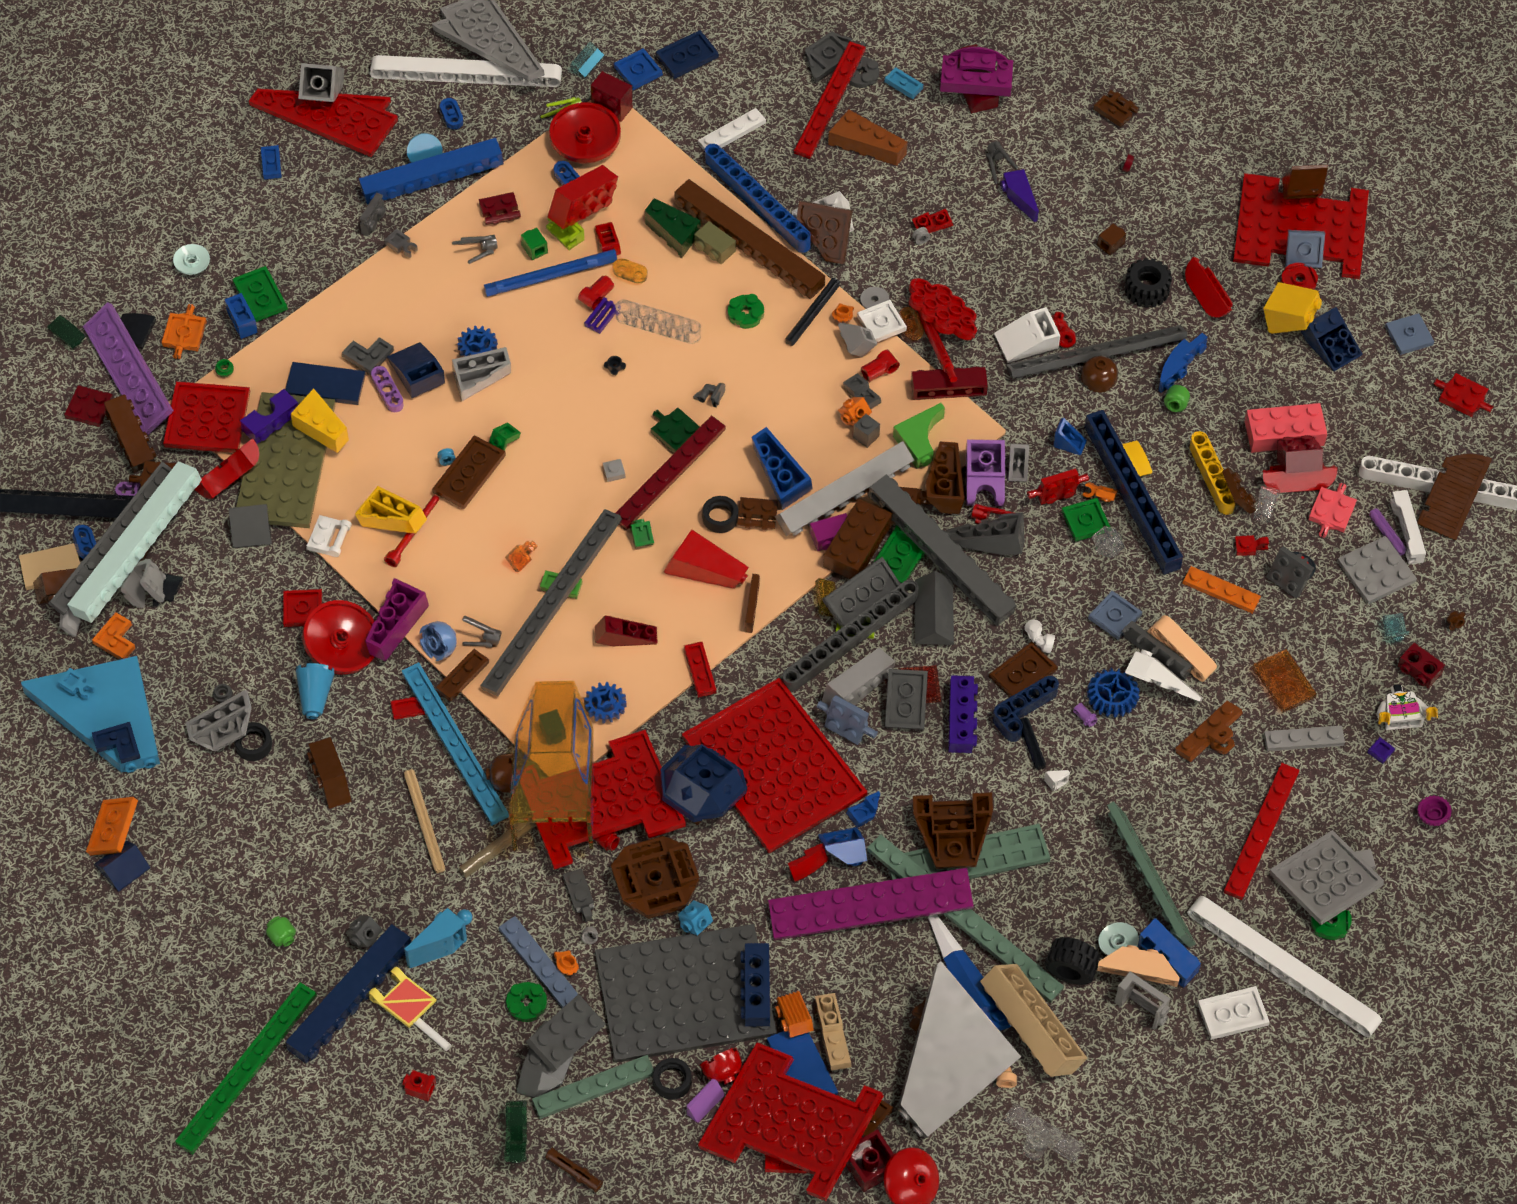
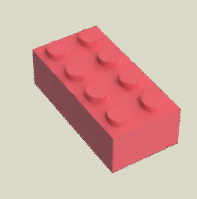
[1244,403,1327,453]

